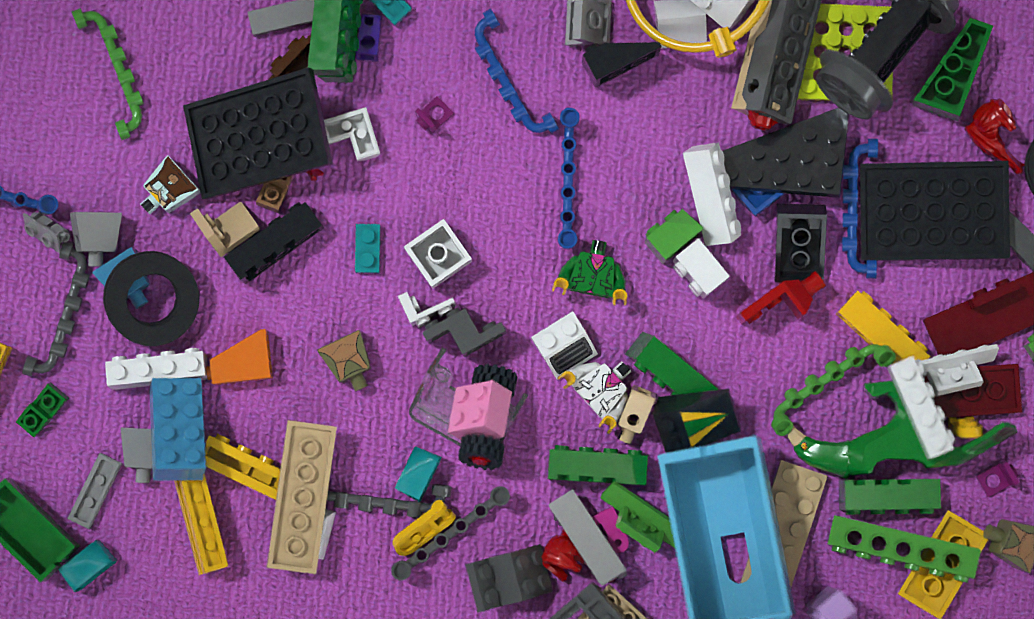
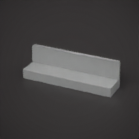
[549,489,627,586]

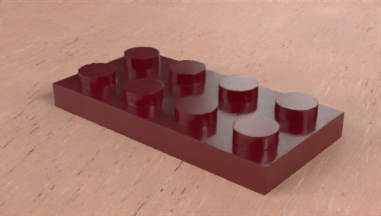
[922,364,1022,418]

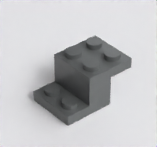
[422,307,506,357]
[465,544,553,613]

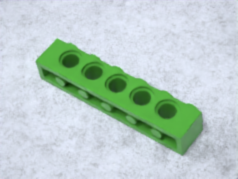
[828,515,981,583]

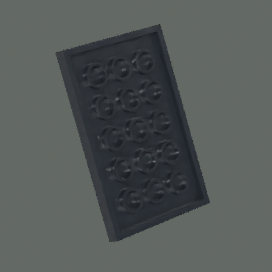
[183,68,333,200]
[860,161,1010,261]

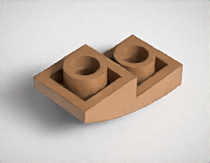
[256,175,294,213]

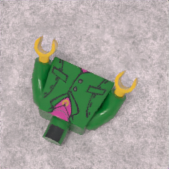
[552,240,627,306]

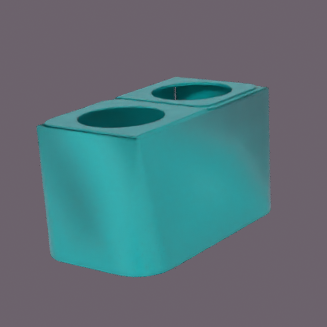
[395,446,442,502]
[58,540,118,592]

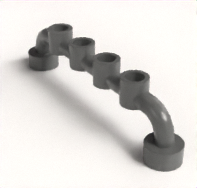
[22,241,90,377]
[327,472,452,518]
[391,486,510,581]

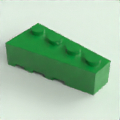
[912,18,993,121]
[625,332,719,395]
[548,445,648,485]

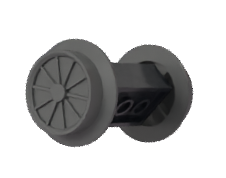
[816,0,959,120]

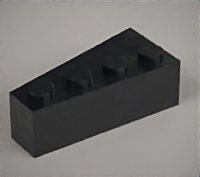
[223,202,324,284]

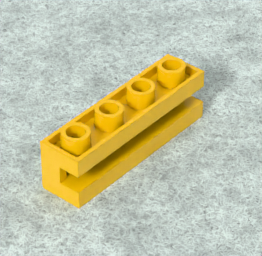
[835,291,930,365]
[205,433,280,500]
[174,474,229,575]

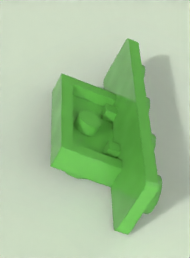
[601,481,676,553]

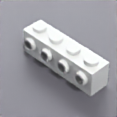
[683,143,741,246]
[105,348,208,390]
[887,356,955,460]

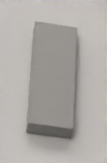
[248,0,314,36]
[67,453,123,529]

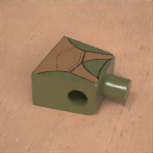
[317,330,372,392]
[983,519,1034,573]

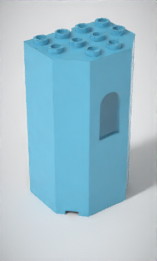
[658,436,796,619]

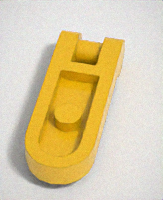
[948,416,983,438]
[392,500,456,556]

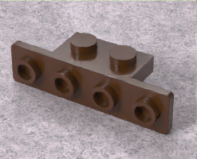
[268,34,311,80]

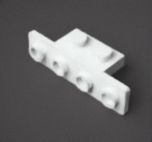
[915,344,999,396]

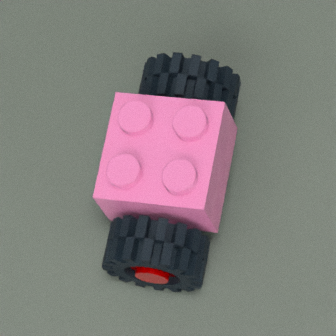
[448,364,517,470]

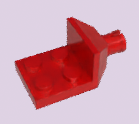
[736,271,826,324]

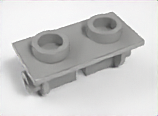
[23,212,70,253]

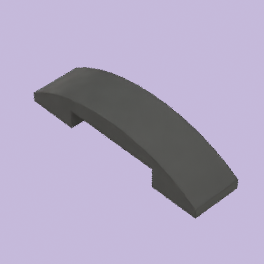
[1009,212,1034,272]

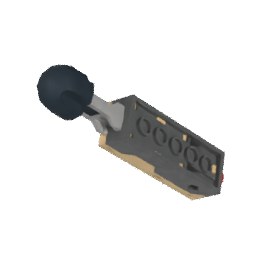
[731,0,822,131]

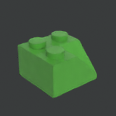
[644,209,703,264]

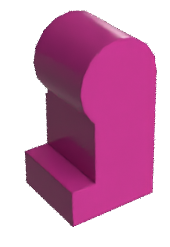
[591,506,629,554]

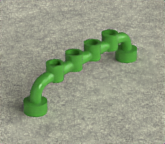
[71,8,144,140]
[771,344,896,436]

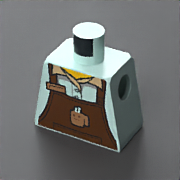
[140,155,201,214]

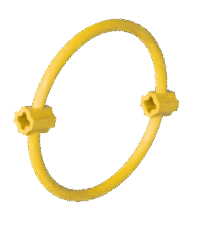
[626,0,770,58]

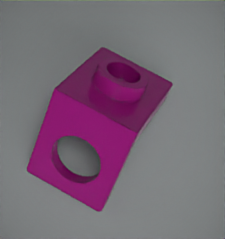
[415,96,453,133]
[976,462,1020,497]

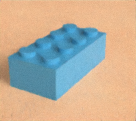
[149,378,206,481]

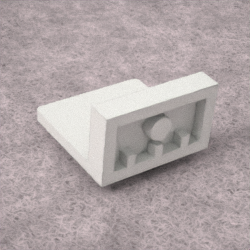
[398,292,456,328]

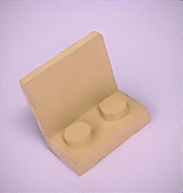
[190,202,260,257]

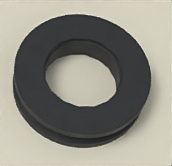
[103,251,199,346]

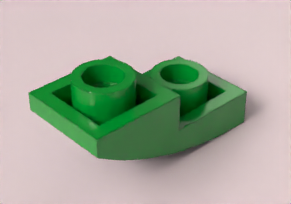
[16,383,69,437]

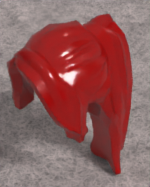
[965,98,1025,175]
[541,529,617,583]

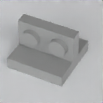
[565,0,612,47]

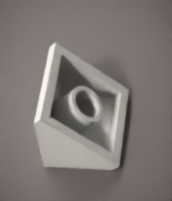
[654,0,707,49]

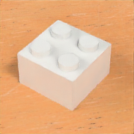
[404,219,472,289]
[673,238,730,299]

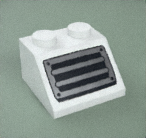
[531,311,598,380]

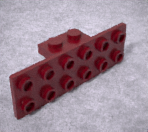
[923,272,1034,355]

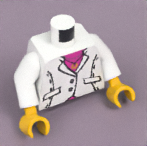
[557,361,631,434]

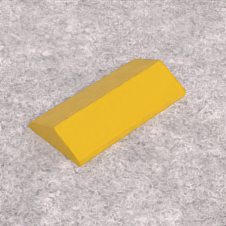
[898,510,988,619]

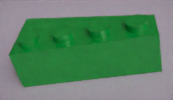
[839,479,941,515]

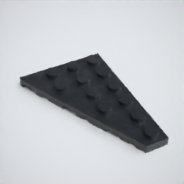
[723,108,850,198]

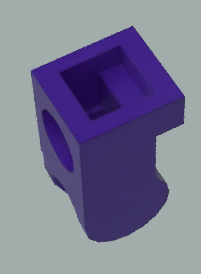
[355,13,382,62]

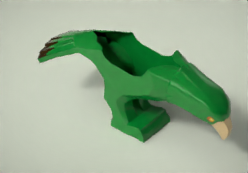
[788,381,1017,479]

